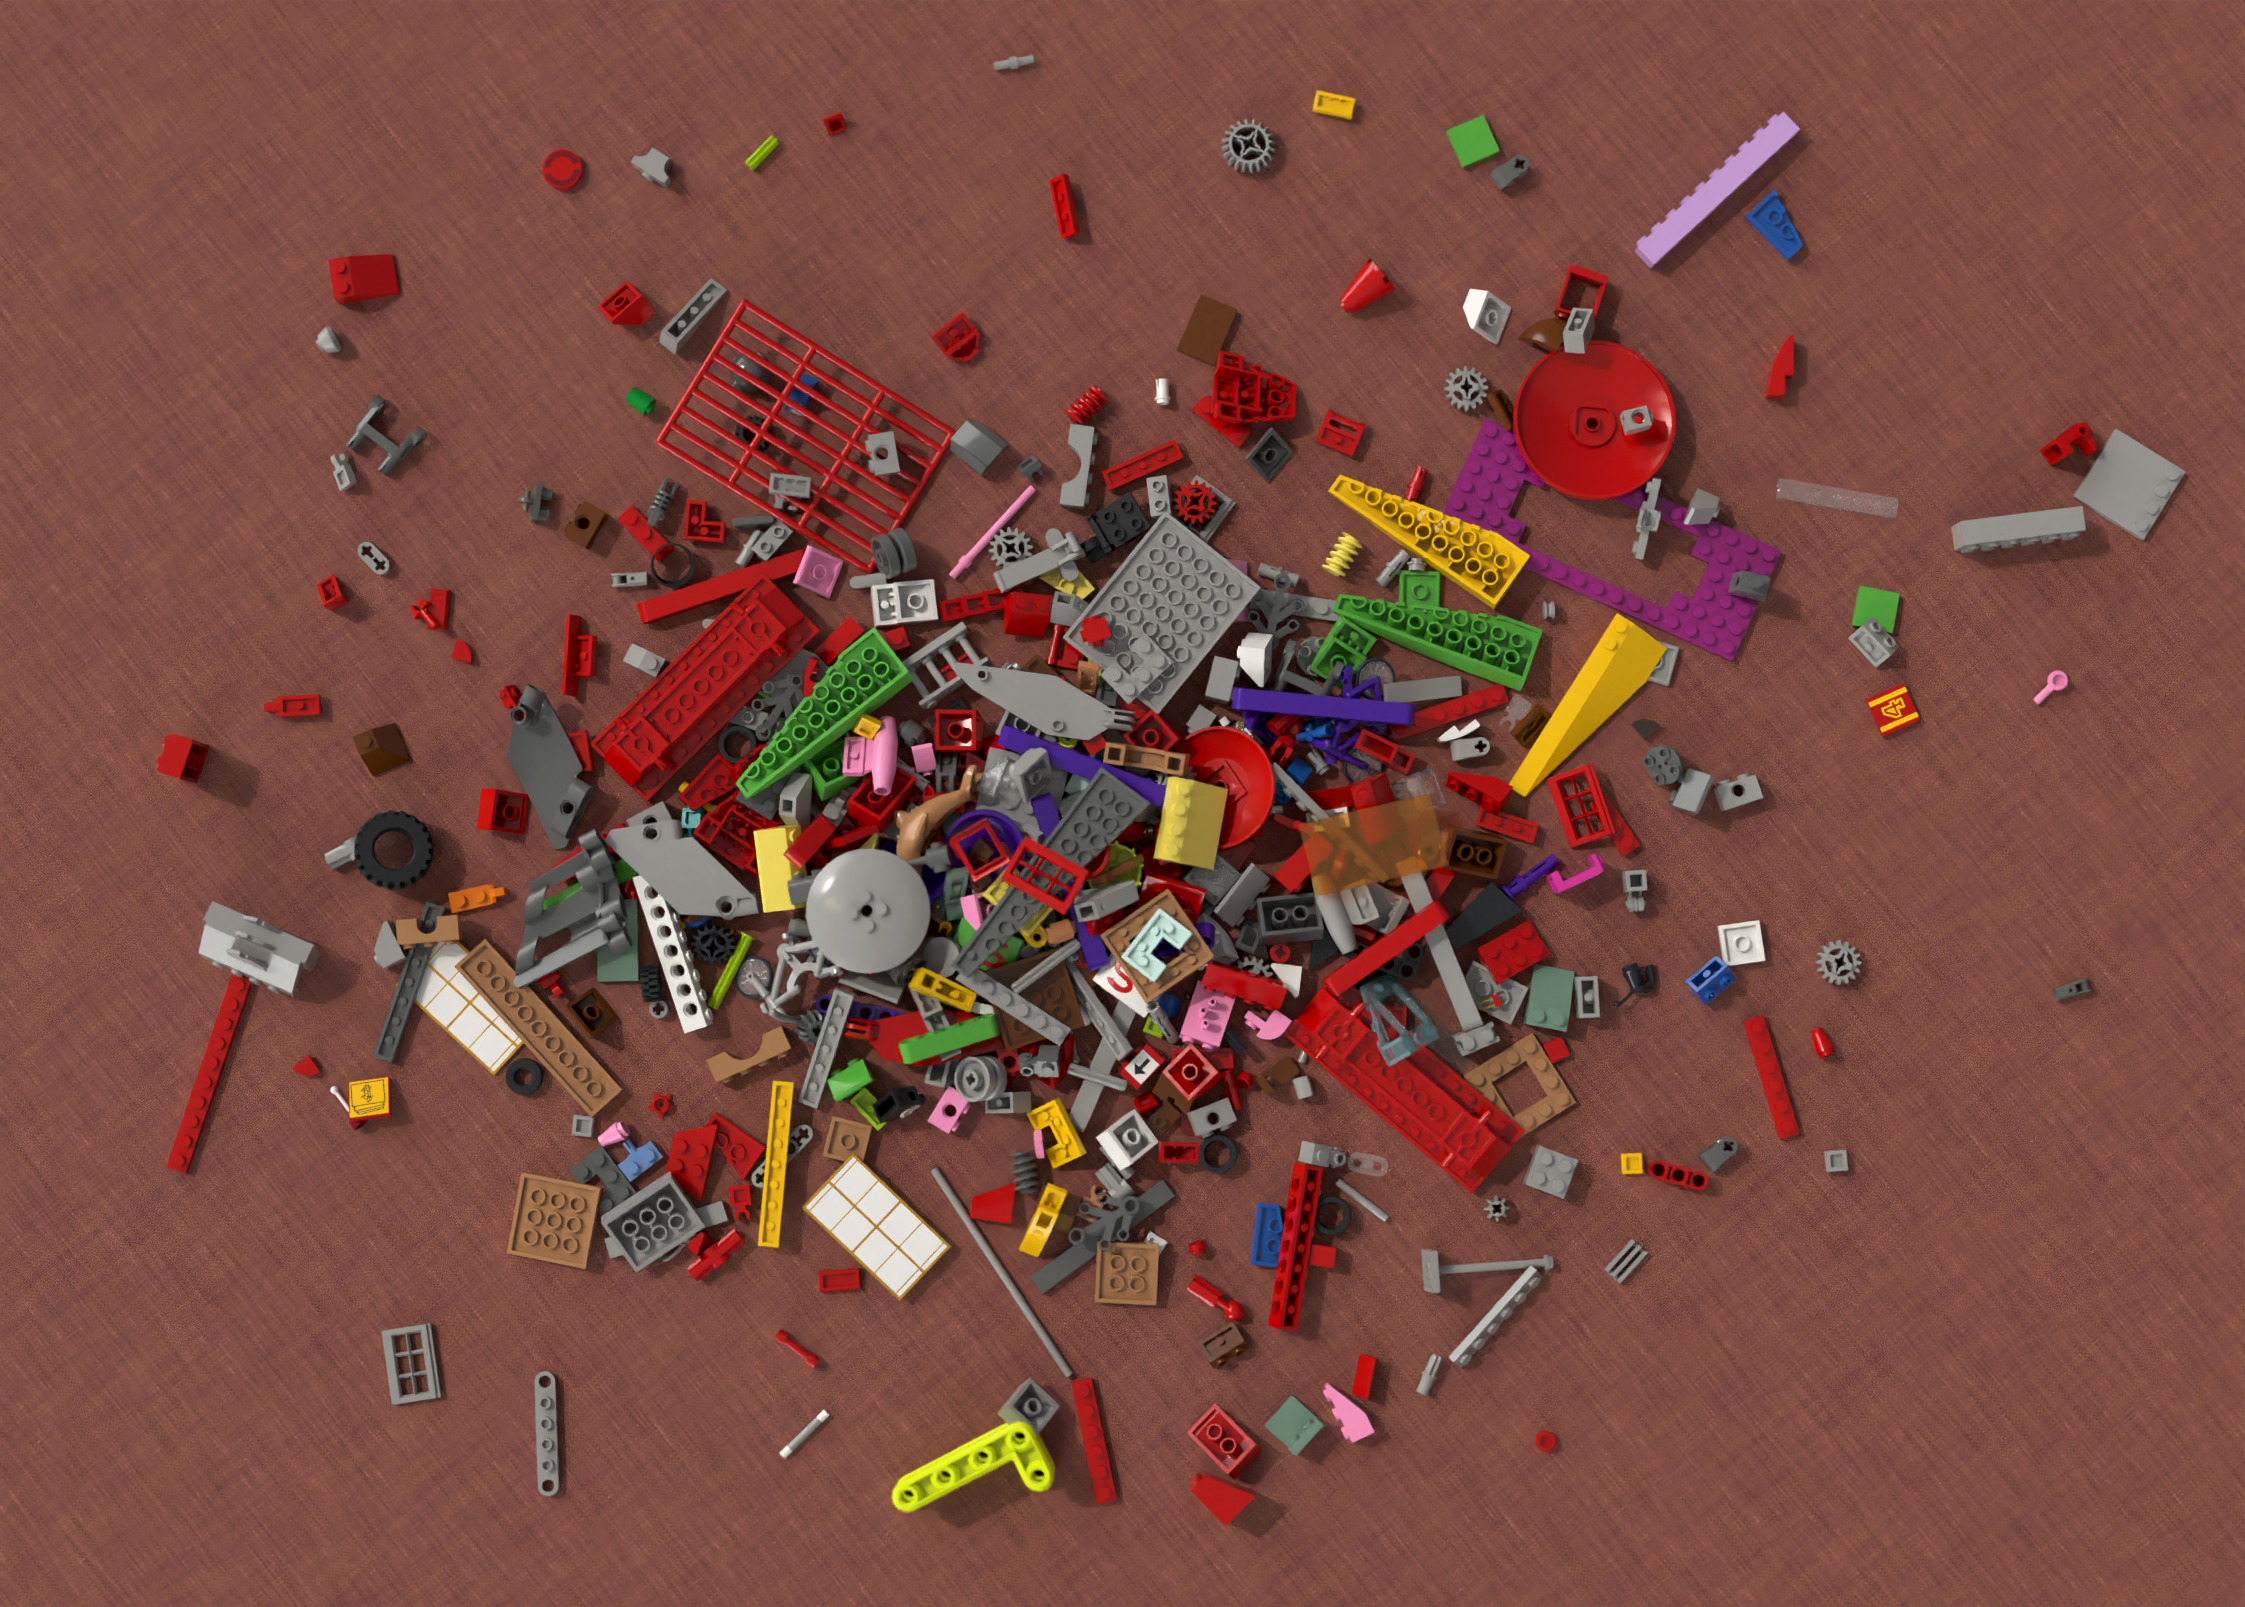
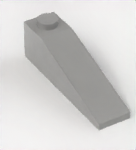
[659,278,727,354]

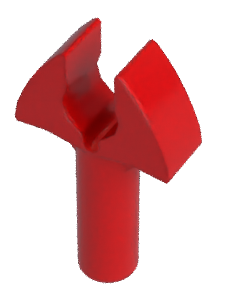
[411,599,439,630]

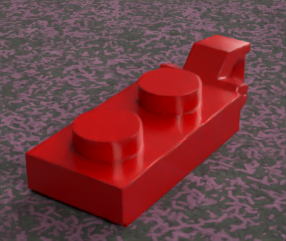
[264,694,322,717]

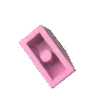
[911,743,936,777]

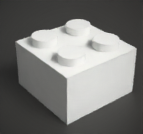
[1096,1109,1159,1171]

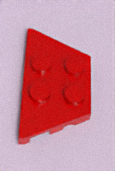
[666,1123,719,1201]

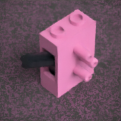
[1179,980,1247,1054]

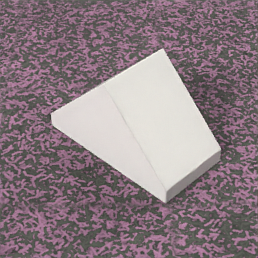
[1270,963,1302,998]

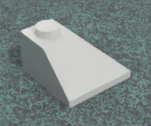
[1463,289,1512,344]

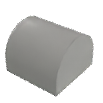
[1292,1075,1314,1099]

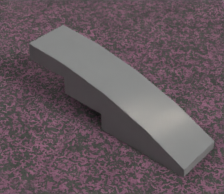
[907,982,961,1061]

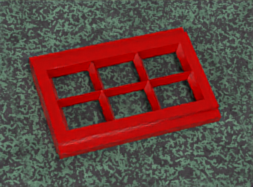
[1547,763,1617,848]
[1001,836,1090,915]

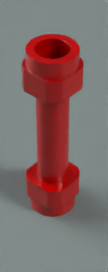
[774,1329,820,1369]

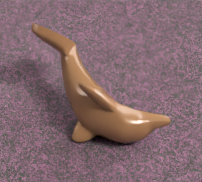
[893,765,984,879]

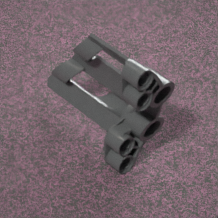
[513,829,632,989]

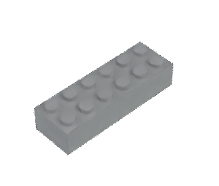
[1951,506,2086,553]

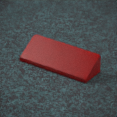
[1298,786,1353,815]

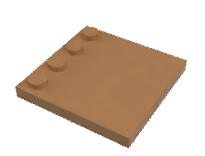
[507,1172,602,1269]

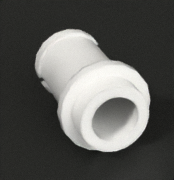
[1155,378,1171,405]

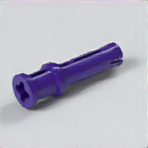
[1501,854,1559,902]

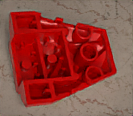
[1211,350,1296,424]
[692,789,783,877]

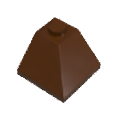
[353,723,411,776]

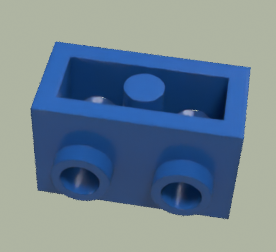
[1685,955,1736,1006]

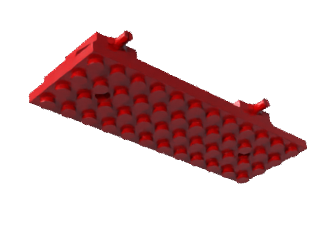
[590,573,820,802]
[1283,984,1525,1194]

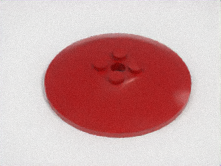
[1172,726,1276,849]

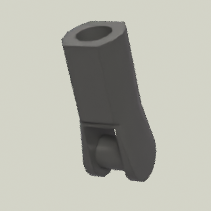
[2052,978,2092,1001]

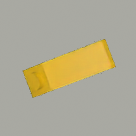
[908,968,977,1012]

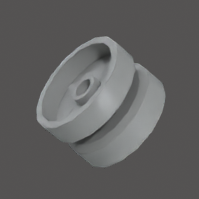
[954,1055,1007,1102]

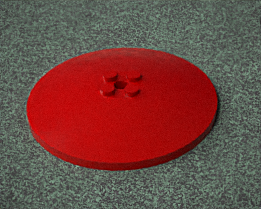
[1513,340,1676,500]

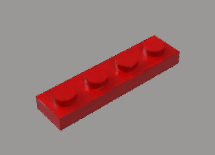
[1102,440,1184,491]

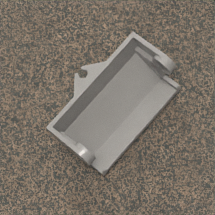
[199,901,320,997]

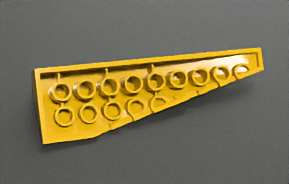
[1328,475,1530,609]
[1509,613,1667,798]

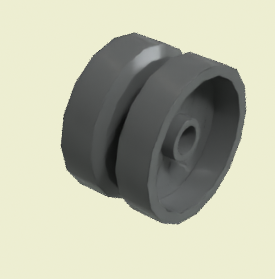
[871,528,917,579]

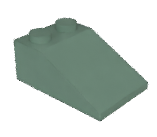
[1523,964,1575,1032]

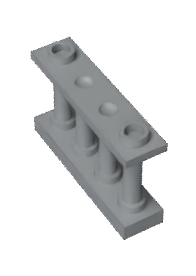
[902,622,991,710]

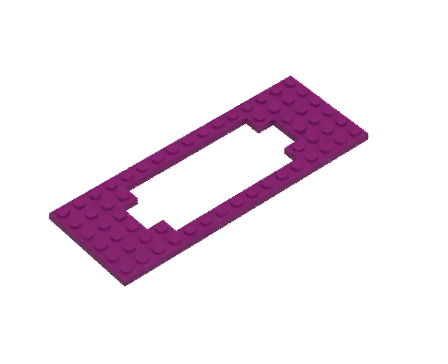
[1442,418,1781,662]

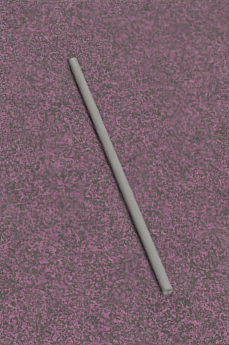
[930,1167,1073,1378]

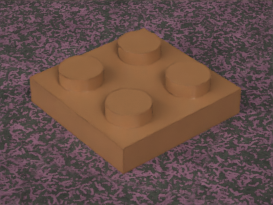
[822,1116,873,1163]

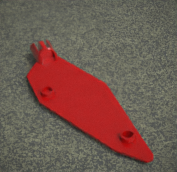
[844,1008,1006,1067]

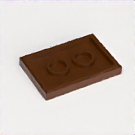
[1177,295,1238,366]

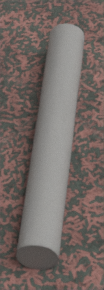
[1335,1178,1389,1222]

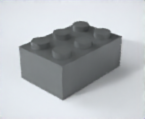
[1256,892,1324,946]

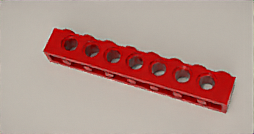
[1268,1162,1323,1331]

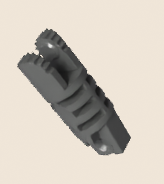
[646,477,681,528]

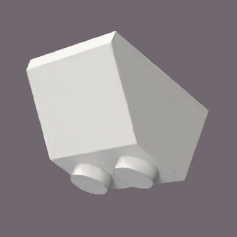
[1237,632,1273,687]

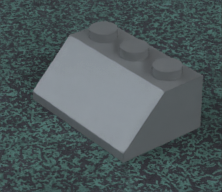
[1213,863,1270,927]
[839,969,906,1004]

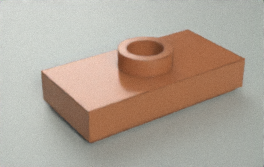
[1076,661,1100,695]

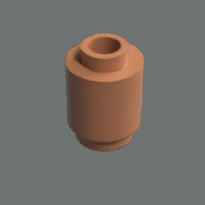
[1044,919,1076,944]

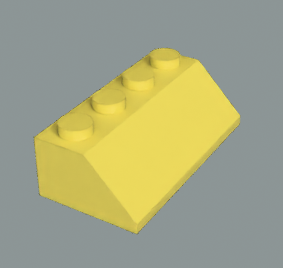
[754,825,807,912]

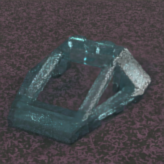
[1360,973,1440,1067]

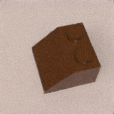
[1030,1184,1082,1236]

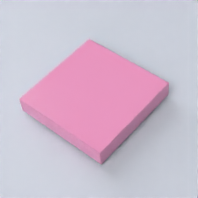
[793,545,844,598]

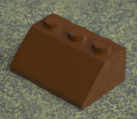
[1439,824,1508,880]

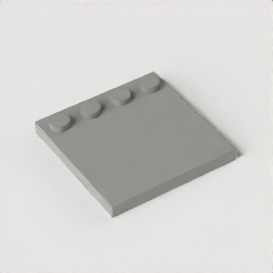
[2072,429,2186,540]

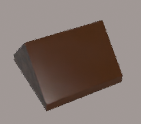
[564,987,618,1039]

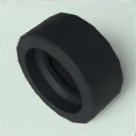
[719,725,759,764]
[1199,1134,1237,1173]
[1314,1196,1351,1235]

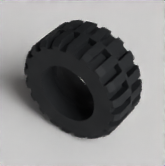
[354,810,434,890]

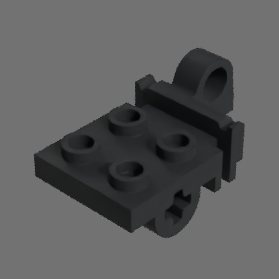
[1080,492,1151,564]

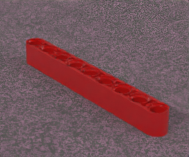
[636,549,806,625]

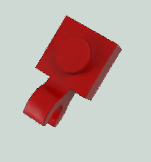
[538,970,565,997]

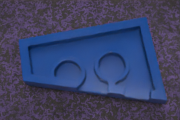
[1745,189,1803,261]

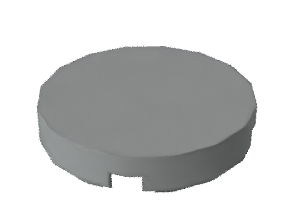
[923,936,961,978]

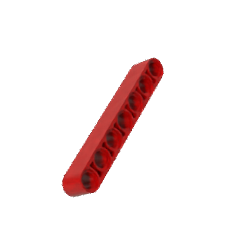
[1322,899,1450,997]

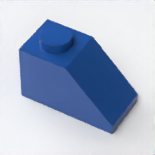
[1275,758,1313,807]

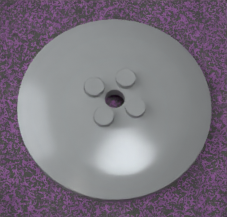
[806,849,931,973]

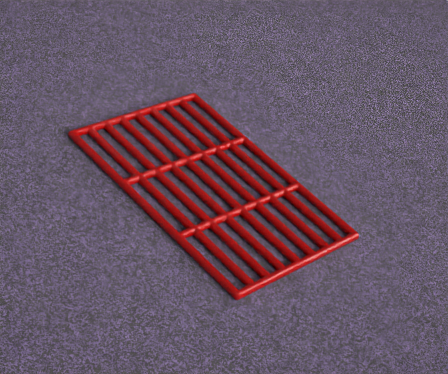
[655,299,956,574]

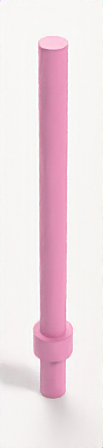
[949,485,1036,580]

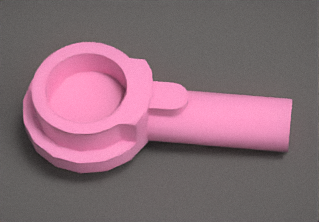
[2033,670,2068,705]

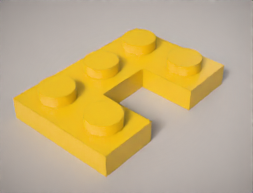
[1026,1098,1086,1168]

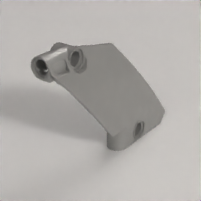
[605,820,759,920]

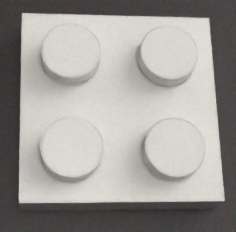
[1717,920,1765,966]

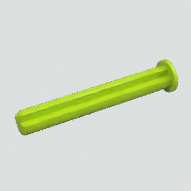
[707,932,756,1009]

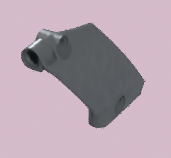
[506,684,594,850]

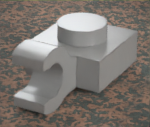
[331,452,357,491]

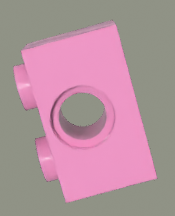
[928,1086,971,1134]

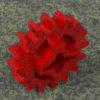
[1173,480,1217,525]

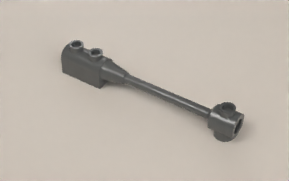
[787,842,952,905]

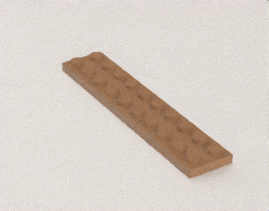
[454,939,623,1117]

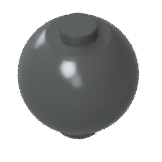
[730,352,771,393]

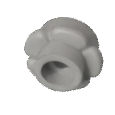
[1407,558,1427,572]

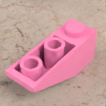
[1323,1383,1374,1443]

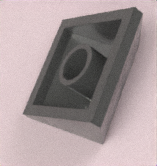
[1244,427,1293,482]

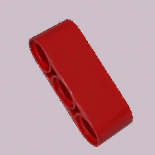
[783,813,837,869]
[1647,1160,1708,1190]

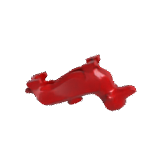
[1267,720,1302,768]

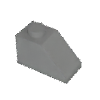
[1684,488,1721,525]
[623,643,668,678]
[374,921,408,969]
[985,1091,1031,1113]

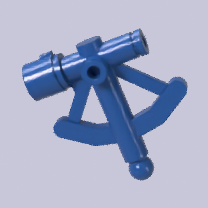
[1296,718,1336,742]

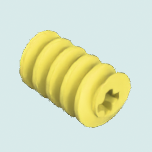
[1321,532,1363,577]

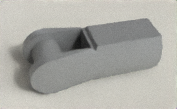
[611,572,649,588]
[850,573,887,589]

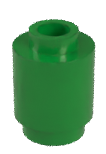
[625,387,657,416]

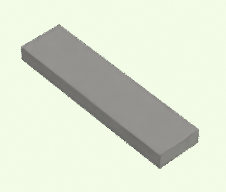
[1383,675,1462,703]

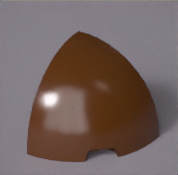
[1518,318,1568,354]

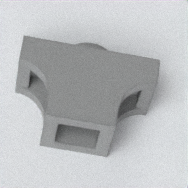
[631,147,672,188]

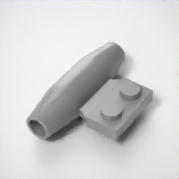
[1311,872,1380,954]

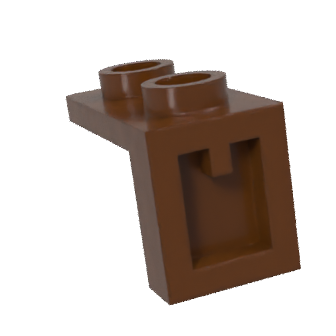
[1255,1056,1299,1096]

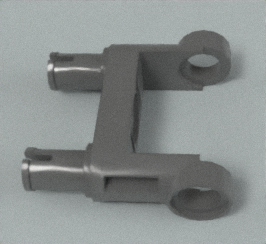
[345,395,427,476]
[1271,639,1346,696]

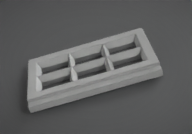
[1173,475,1236,543]
[381,1323,442,1405]

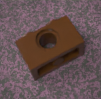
[564,501,609,550]

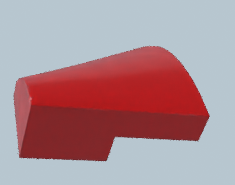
[970,1183,1016,1223]

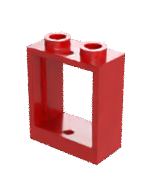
[1553,264,1609,321]

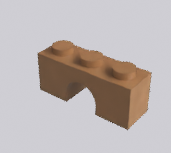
[396,915,463,949]

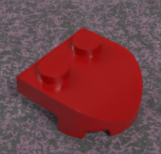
[930,311,981,362]

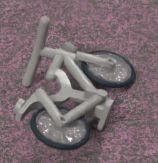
[735,933,843,1024]

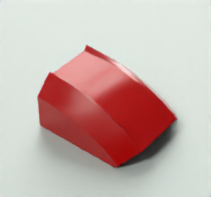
[934,709,984,753]

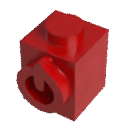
[1079,614,1112,648]

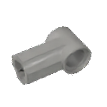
[324,836,357,870]
[1095,1162,1135,1200]

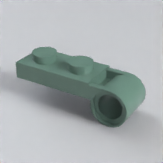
[941,867,969,921]

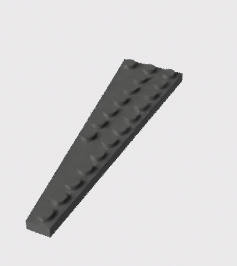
[950,767,1151,978]

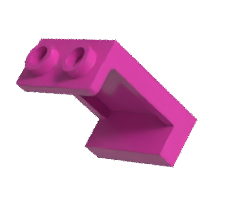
[1546,853,1604,894]

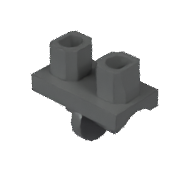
[518,483,553,522]

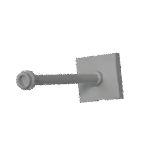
[1421,1249,1553,1293]

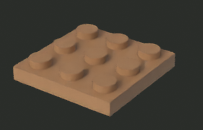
[1095,1240,1159,1305]

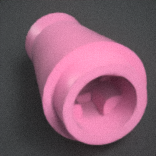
[598,1121,630,1147]

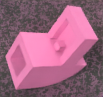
[1244,1009,1291,1040]

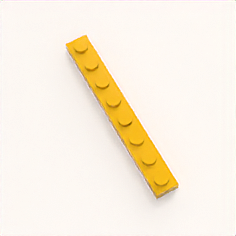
[758,1081,794,1247]

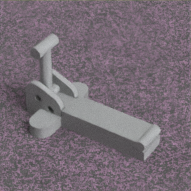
[993,528,1085,594]

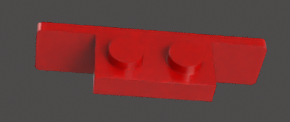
[561,614,597,697]

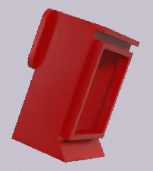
[949,818,1013,882]

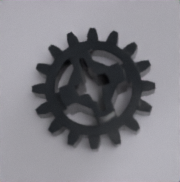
[691,922,736,965]

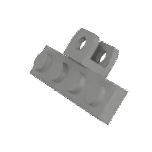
[1632,477,1661,560]

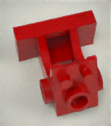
[2039,422,2097,466]

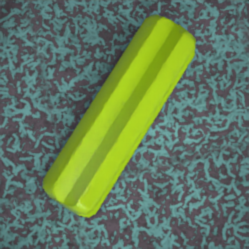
[746,135,779,170]

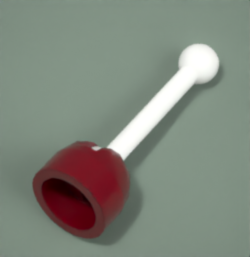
[330,1086,368,1130]

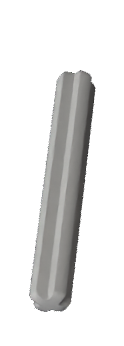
[1011,938,1081,994]

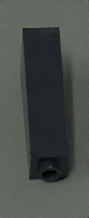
[1446,882,1521,950]

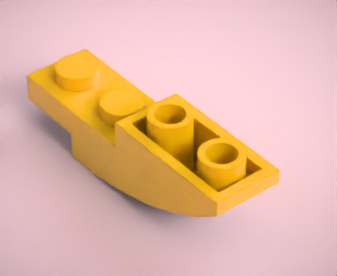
[1019,1183,1067,1257]

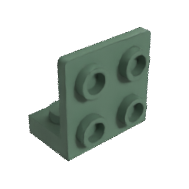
[1265,1395,1323,1456]

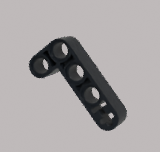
[1340,941,1424,980]

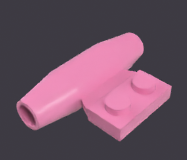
[842,716,898,795]

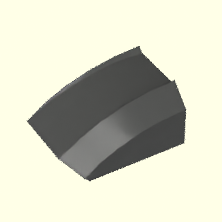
[950,420,1008,477]

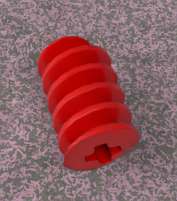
[1064,384,1110,426]

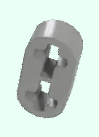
[357,542,392,576]

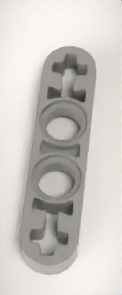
[751,1124,814,1188]

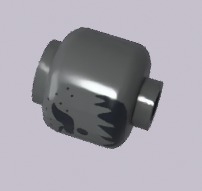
[897,719,927,750]

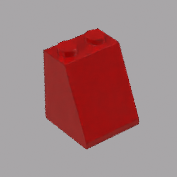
[1189,1471,1255,1527]

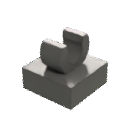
[1017,455,1043,482]

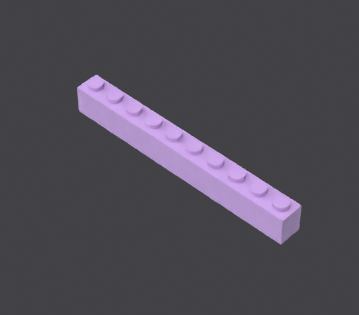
[1634,112,1800,269]

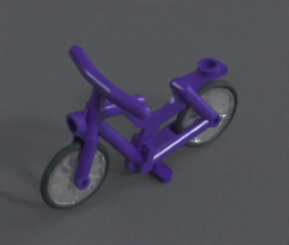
[1308,658,1395,783]

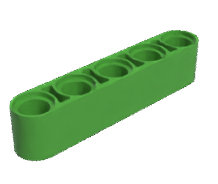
[899,1013,1000,1064]

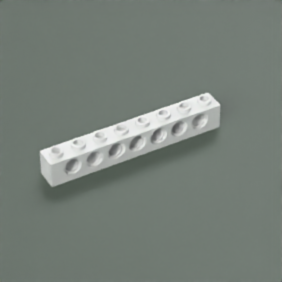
[633,875,713,1033]

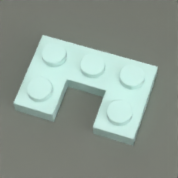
[1121,908,1192,983]

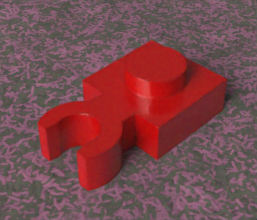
[729,1184,752,1221]

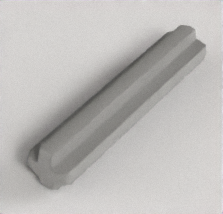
[1067,1063,1127,1091]

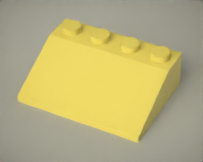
[1154,777,1228,870]

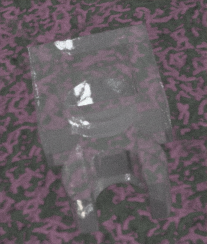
[1500,693,1533,731]

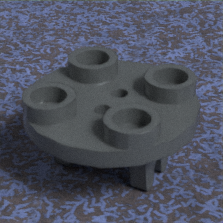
[1643,744,1683,785]

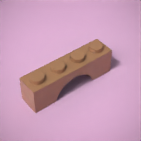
[1103,742,1191,776]
[706,1026,793,1084]

